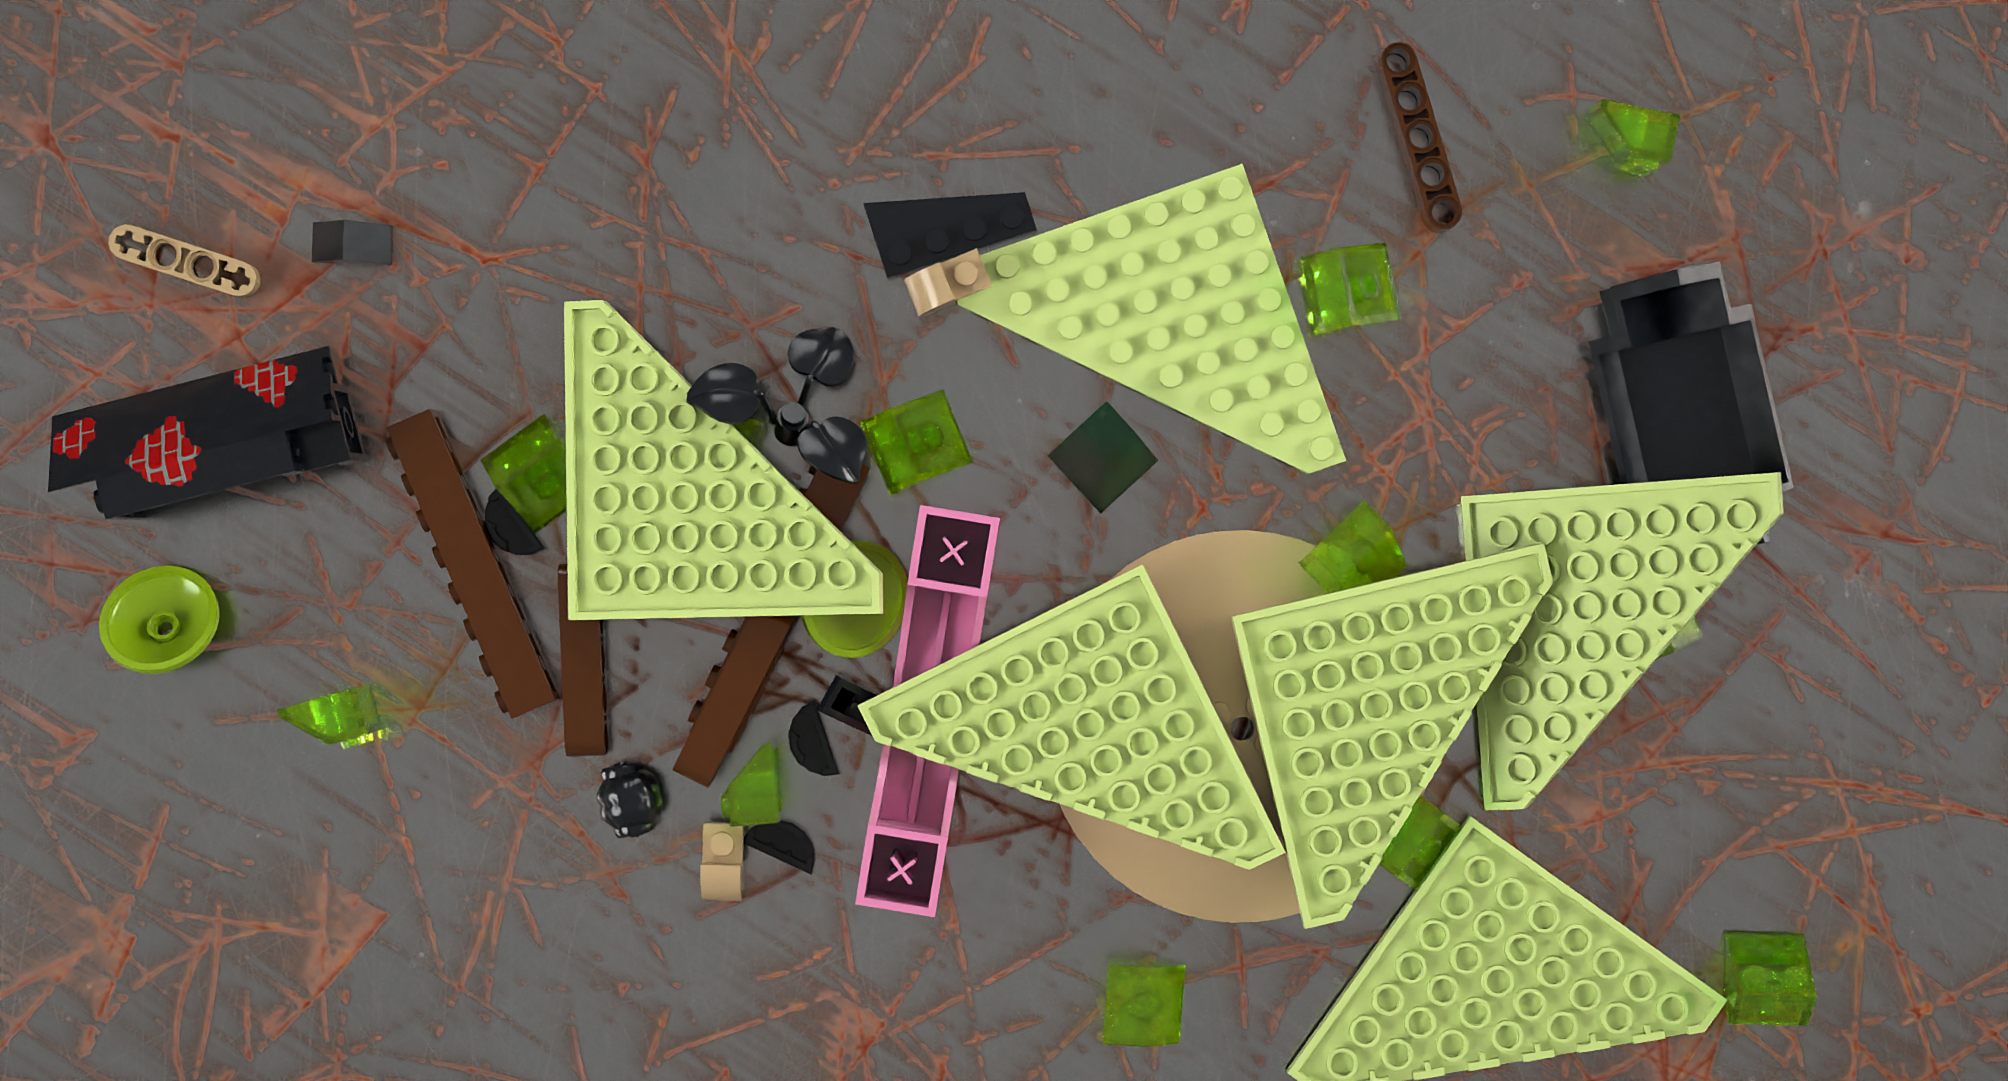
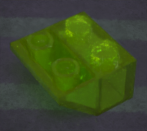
[1723,932,1817,1026]

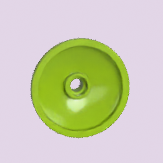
[801,540,908,658]
[99,566,219,674]

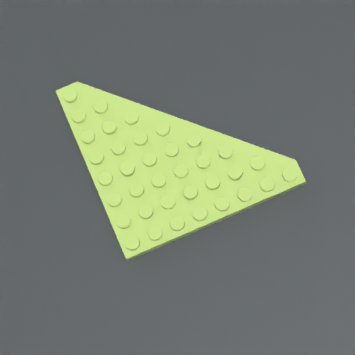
[957,164,1346,474]
[564,300,883,620]
[1461,472,1784,811]
[1231,543,1553,929]
[857,564,1286,870]
[1286,815,1727,1081]

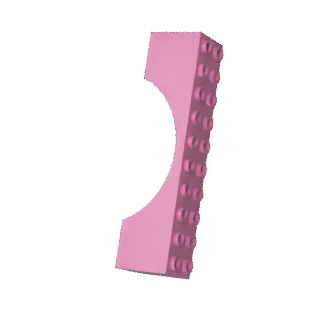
[855,505,1000,917]

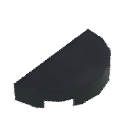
[484,485,547,555]
[788,699,840,776]
[744,818,816,875]

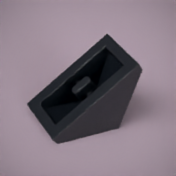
[312,220,393,265]
[817,673,879,736]

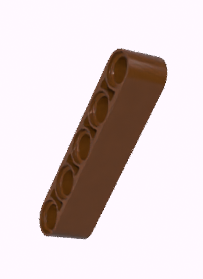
[1377,42,1462,233]
[558,564,608,757]
[673,616,797,788]

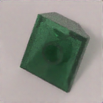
[1048,401,1158,514]

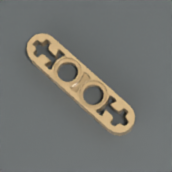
[108,224,261,298]

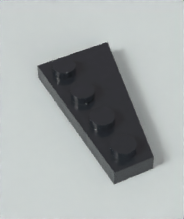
[863,192,1037,279]

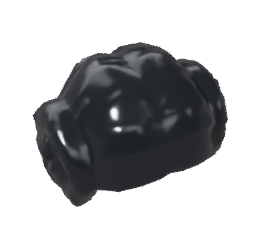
[596,761,663,839]

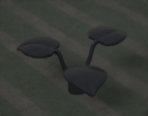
[686,327,866,484]

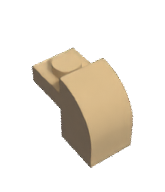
[904,248,992,319]
[700,822,746,901]

